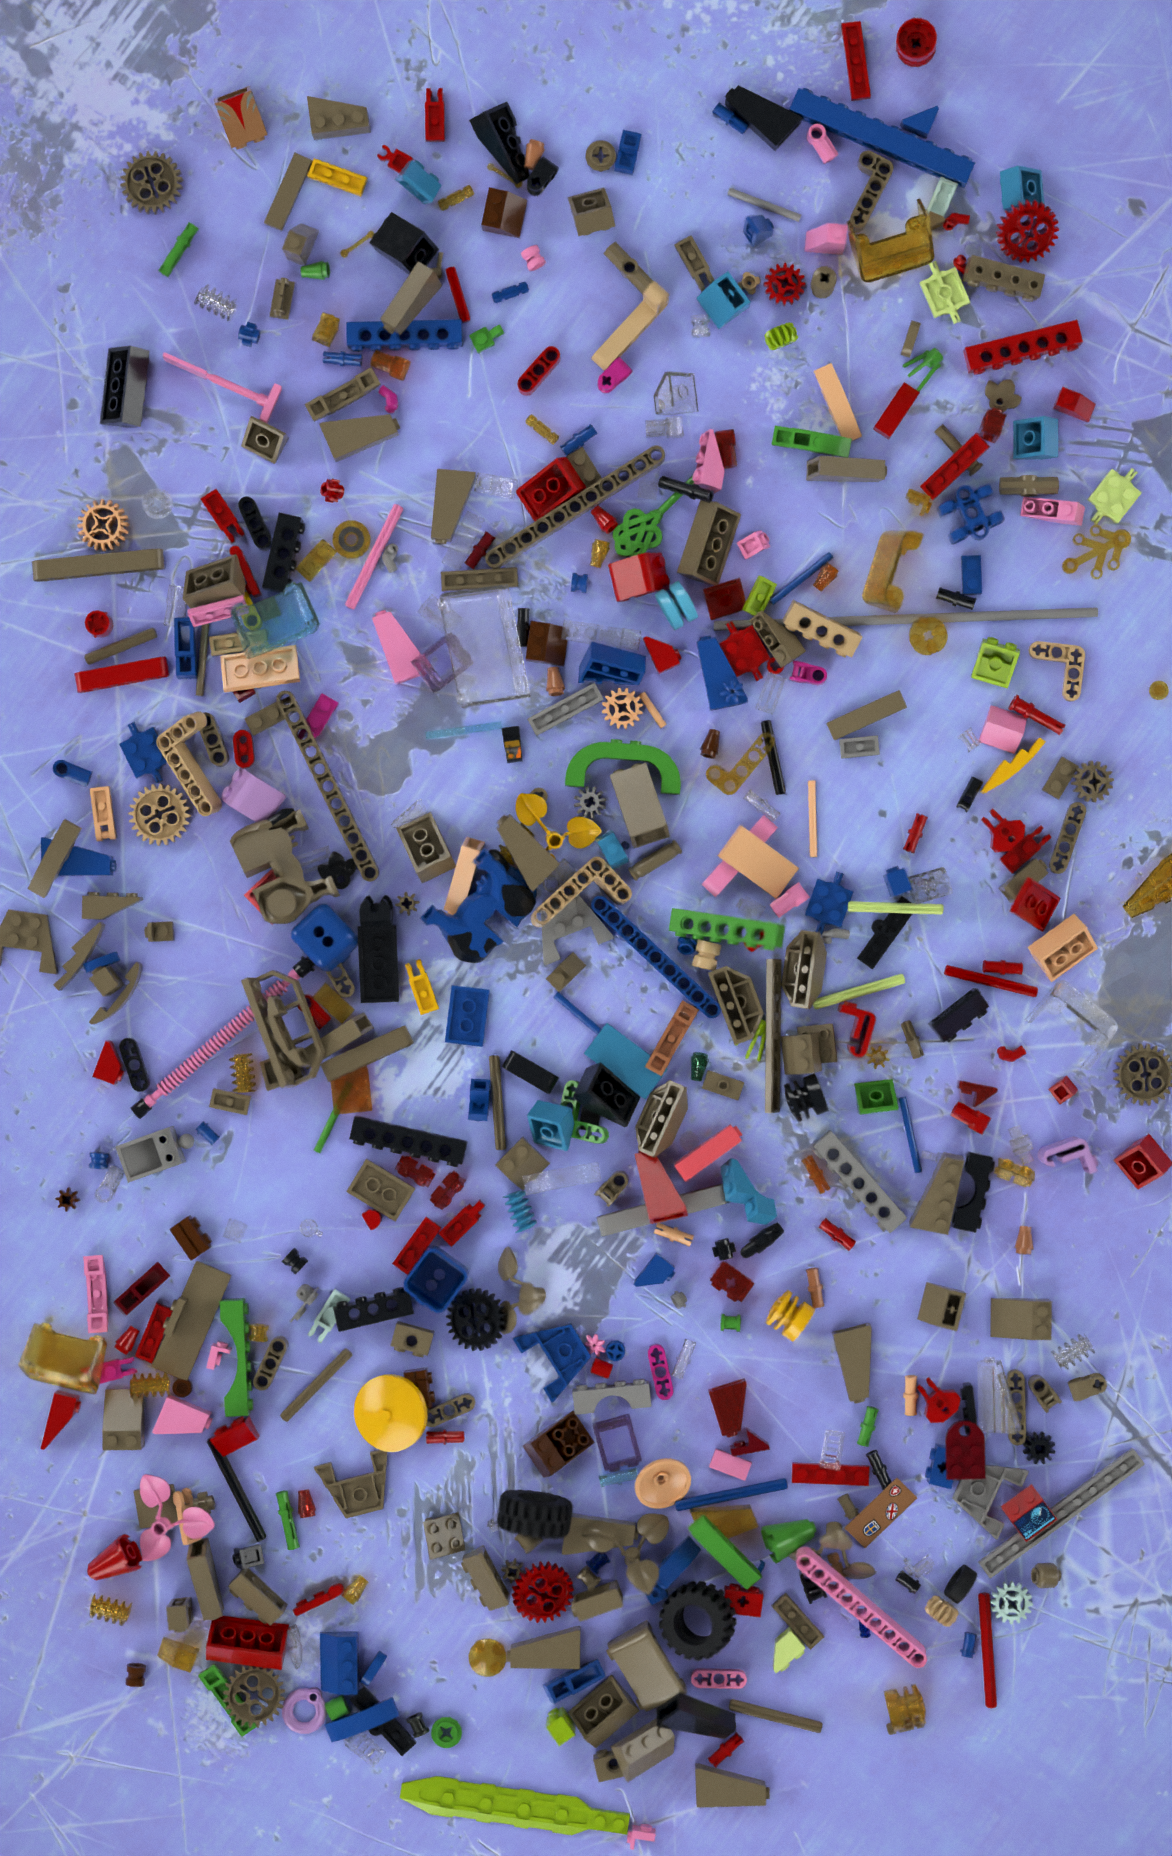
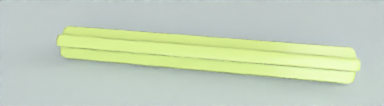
[848,901,944,914]
[813,974,905,1009]

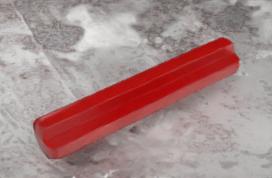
[445,267,470,323]

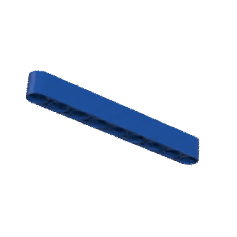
[591,896,721,1018]

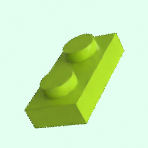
[742,575,777,616]

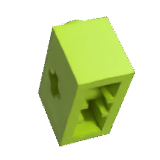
[546,1706,576,1746]

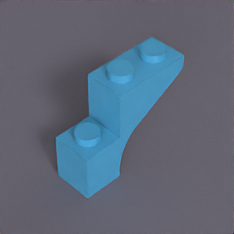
[720,1158,777,1225]

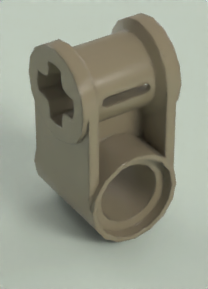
[594,1170,629,1207]
[1068,1373,1107,1401]
[1028,1375,1062,1413]
[514,1534,543,1554]

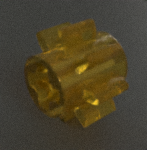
[865,1045,890,1069]

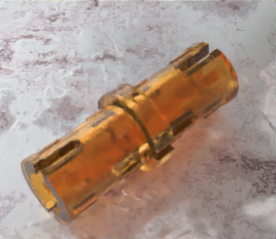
[801,1155,831,1194]

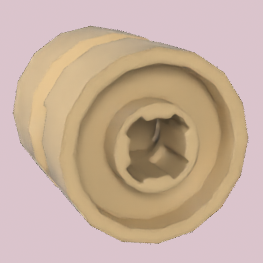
[691,939,722,971]

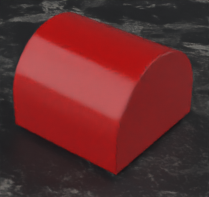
[362,1209,382,1231]
[590,1358,613,1378]

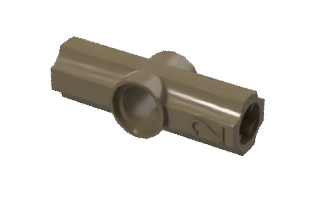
[603,242,653,295]
[999,475,1059,497]

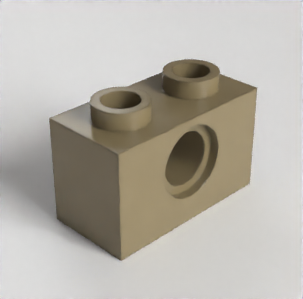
[89,966,125,997]
[390,1321,435,1357]
[166,1597,193,1633]
[593,1749,624,1782]

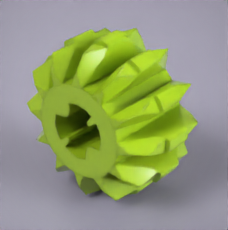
[764,322,798,350]

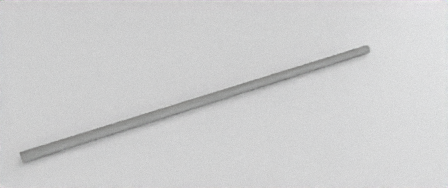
[714,607,1098,631]

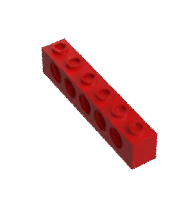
[963,320,1083,375]

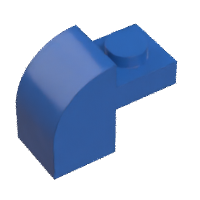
[468,1079,490,1121]

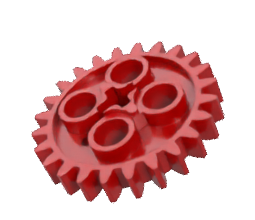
[996,199,1059,263]
[511,1561,574,1623]

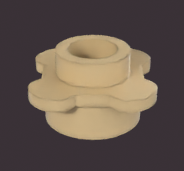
[738,272,760,295]

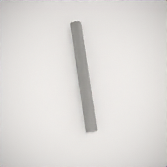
[727,188,801,222]

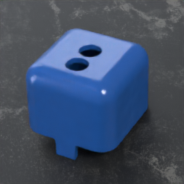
[291,904,358,972]
[404,1246,469,1313]

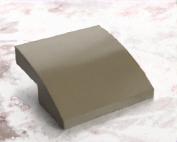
[133,1484,178,1529]

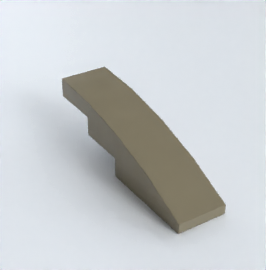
[826,690,907,741]
[28,819,82,898]
[53,922,105,991]

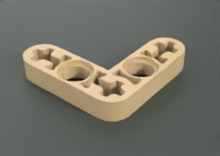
[1028,641,1085,702]

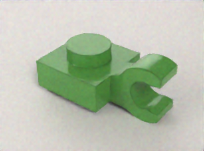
[469,325,504,353]

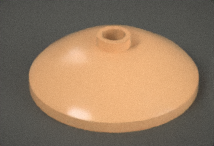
[634,1458,691,1509]

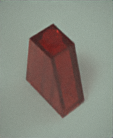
[708,1378,747,1438]

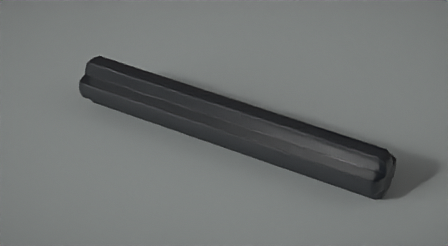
[761,720,786,795]

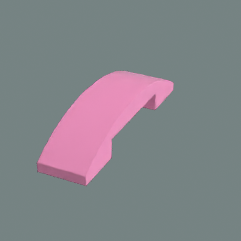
[83,1255,108,1334]

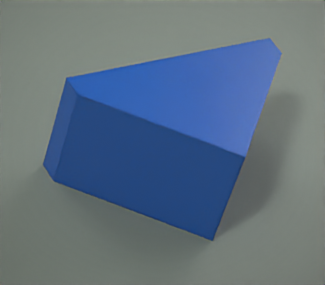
[900,105,939,139]

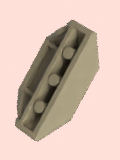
[781,930,827,1009]
[708,966,764,1045]
[635,1080,688,1158]

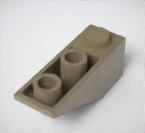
[749,611,806,668]
[82,892,143,919]

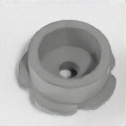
[670,1291,687,1309]

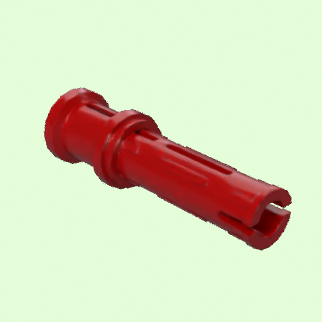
[1008,694,1065,735]

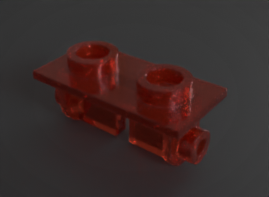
[395,1155,436,1187]
[430,1170,467,1210]

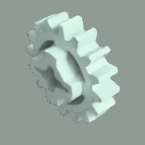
[990,1581,1033,1625]

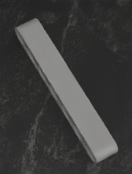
[596,1184,729,1236]

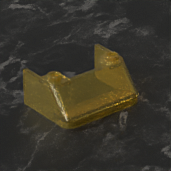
[846,199,934,283]

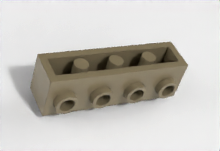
[962,255,1045,302]

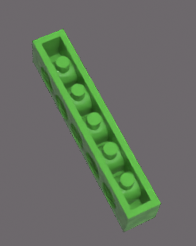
[668,908,785,951]

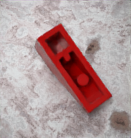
[40,1390,81,1450]

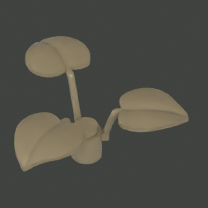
[498,1246,546,1335]
[581,1513,669,1595]
[789,1522,876,1579]

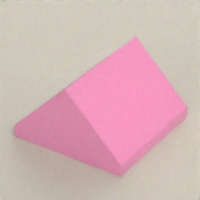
[978,705,1027,754]

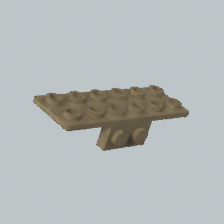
[152,1261,231,1381]

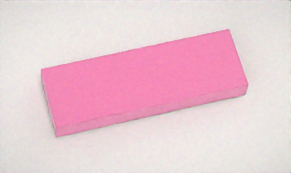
[187,595,249,627]

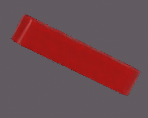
[74,657,170,693]

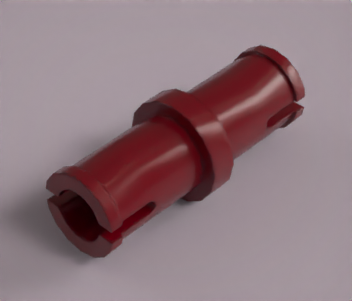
[464,531,496,570]

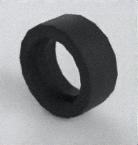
[944,1565,977,1603]

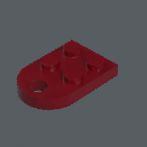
[945,1420,986,1480]

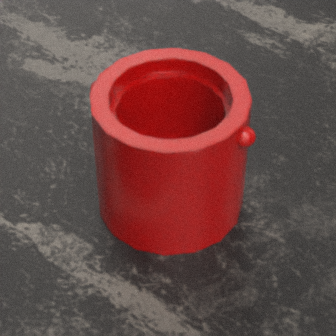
[85,610,113,638]

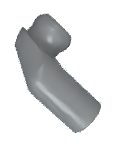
[382,544,398,573]

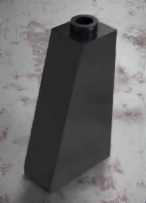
[725,85,802,151]
[657,1693,736,1739]

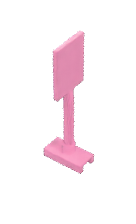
[162,352,282,423]

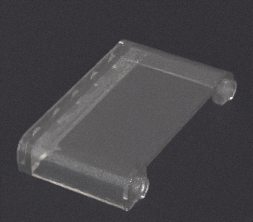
[437,584,531,708]

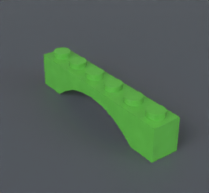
[220,1298,254,1417]

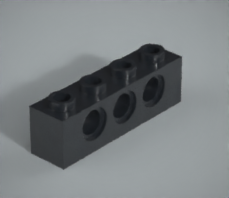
[262,512,305,594]
[333,1287,414,1332]

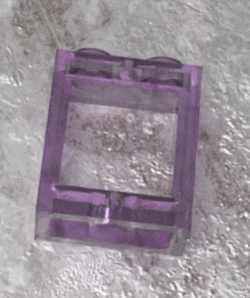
[411,632,473,693]
[593,1413,642,1472]

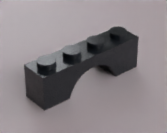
[951,1151,995,1233]

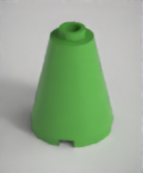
[761,1519,817,1564]

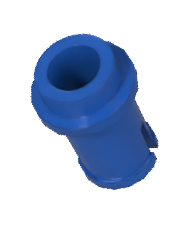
[195,1121,220,1146]
[960,1632,977,1658]

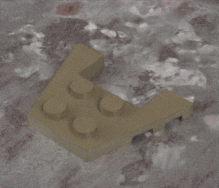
[0,909,58,974]
[314,1450,387,1518]

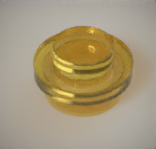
[1149,681,1169,700]

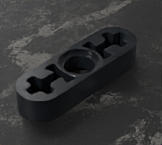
[119,1038,150,1092]

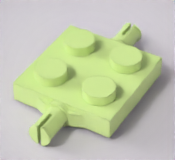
[919,261,970,324]
[1087,468,1142,524]

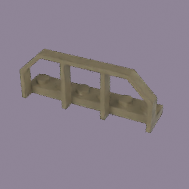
[241,970,325,1088]

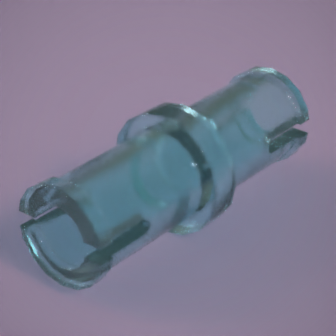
[599,1467,638,1488]

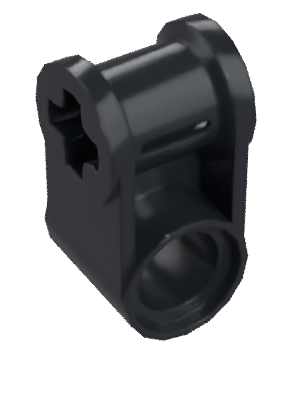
[527,157,559,196]
[799,1569,827,1604]

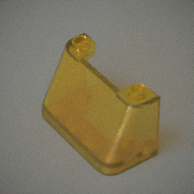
[862,530,924,613]
[18,1323,107,1394]

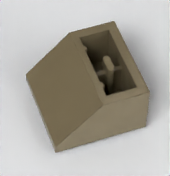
[917,1282,966,1331]

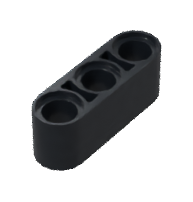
[238,496,273,551]
[502,1050,559,1095]

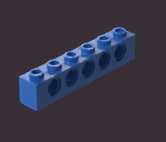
[346,319,463,352]

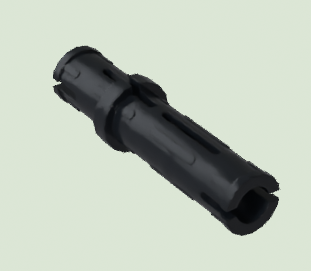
[658,476,714,503]

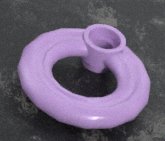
[282,1687,327,1734]

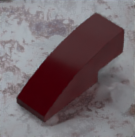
[113,1262,170,1317]

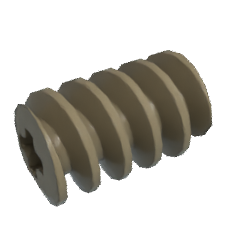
[810,266,837,299]

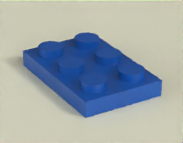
[445,985,490,1047]

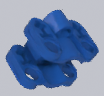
[936,484,1005,545]

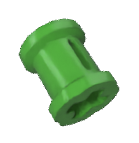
[720,1314,741,1332]

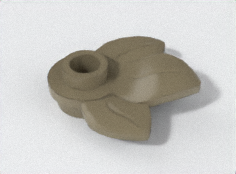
[985,379,1022,414]

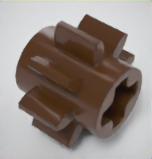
[55,1187,81,1212]

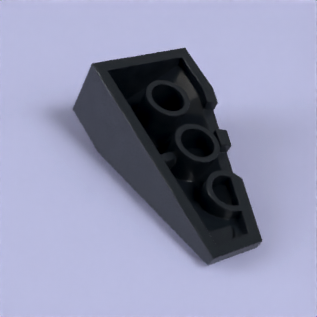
[469,102,529,184]

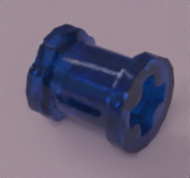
[585,1552,611,1575]

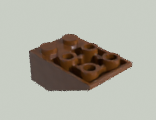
[522,1411,595,1478]

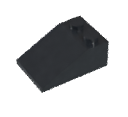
[573,1062,640,1127]

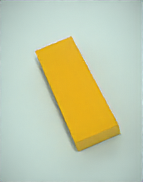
[307,158,368,197]

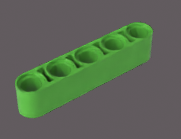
[688,1515,762,1589]

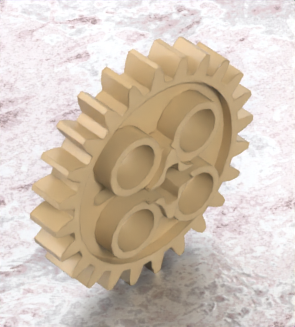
[128,784,191,846]

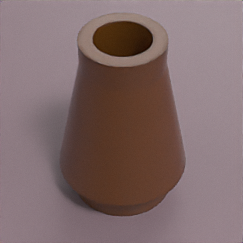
[700,729,720,759]

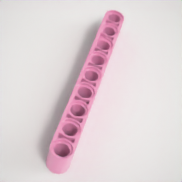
[796,1546,927,1668]

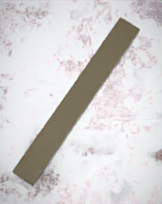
[765,959,781,1113]

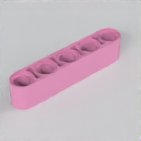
[701,815,778,897]

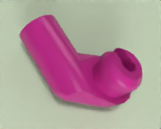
[378,385,398,414]

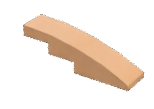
[814,363,862,441]

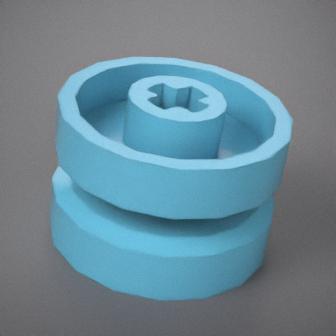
[654,581,698,630]

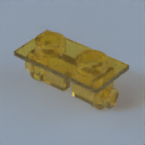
[994,1158,1035,1188]

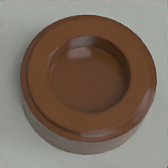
[172,1379,193,1398]

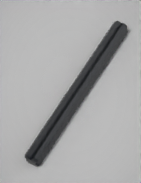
[207,1437,266,1542]

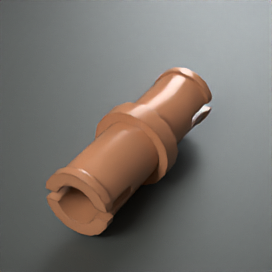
[806,1268,824,1308]

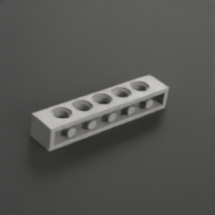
[813,1130,907,1233]

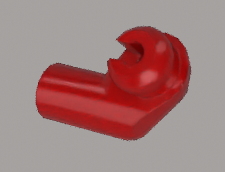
[943,213,970,231]
[953,255,966,275]
[997,1045,1027,1062]

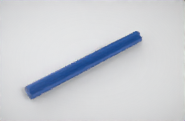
[675,1478,788,1511]

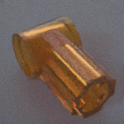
[370,350,411,381]

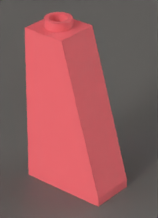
[674,1124,742,1182]

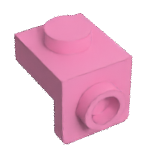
[627,1824,656,1850]

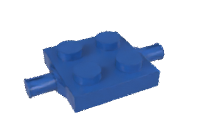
[119,722,168,784]
[805,871,854,935]

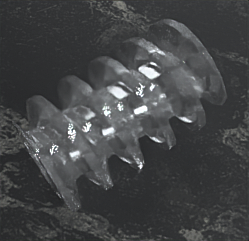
[194,284,237,322]
[1051,1334,1095,1370]

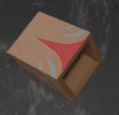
[214,86,267,149]

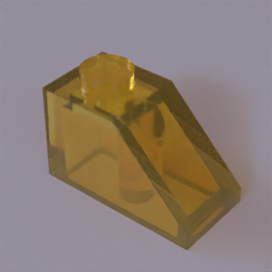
[157,1637,200,1673]

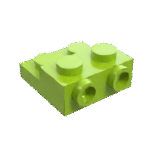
[971,637,1020,689]

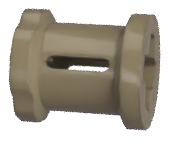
[576,1565,601,1591]

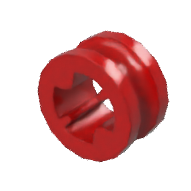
[767,657,784,675]

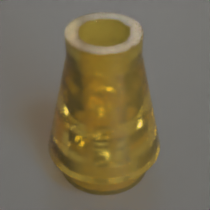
[590,539,610,568]
[341,1575,368,1605]

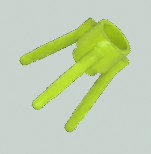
[735,1019,766,1061]

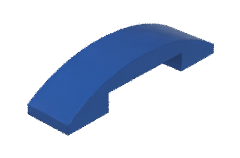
[324,1697,400,1742]

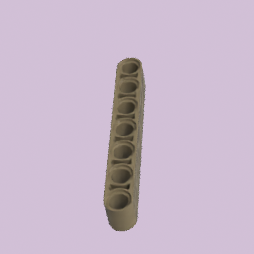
[32,549,165,582]

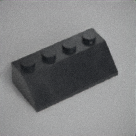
[100,346,150,428]

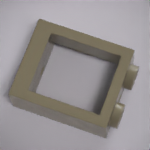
[571,1580,623,1622]

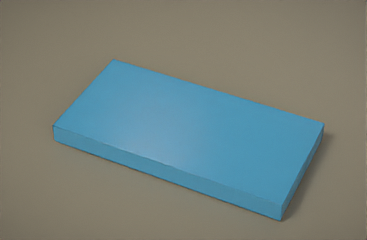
[584,1023,668,1099]

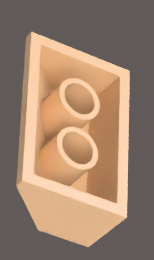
[1028,914,1098,982]

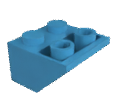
[696,271,751,329]

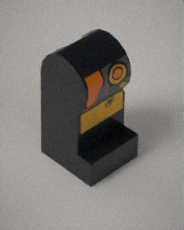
[502,726,523,763]

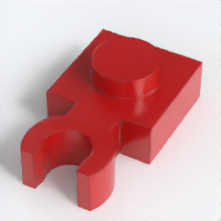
[377,145,414,173]

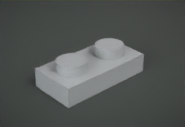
[839,735,880,759]

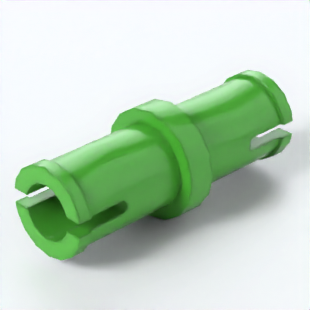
[857,1406,879,1447]

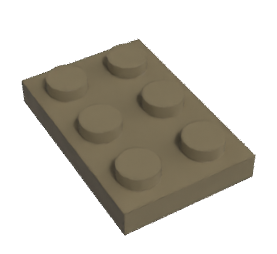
[346,1159,416,1222]

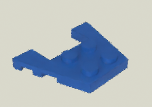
[513,1323,591,1402]

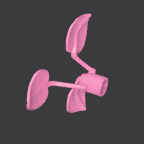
[140,1474,215,1561]

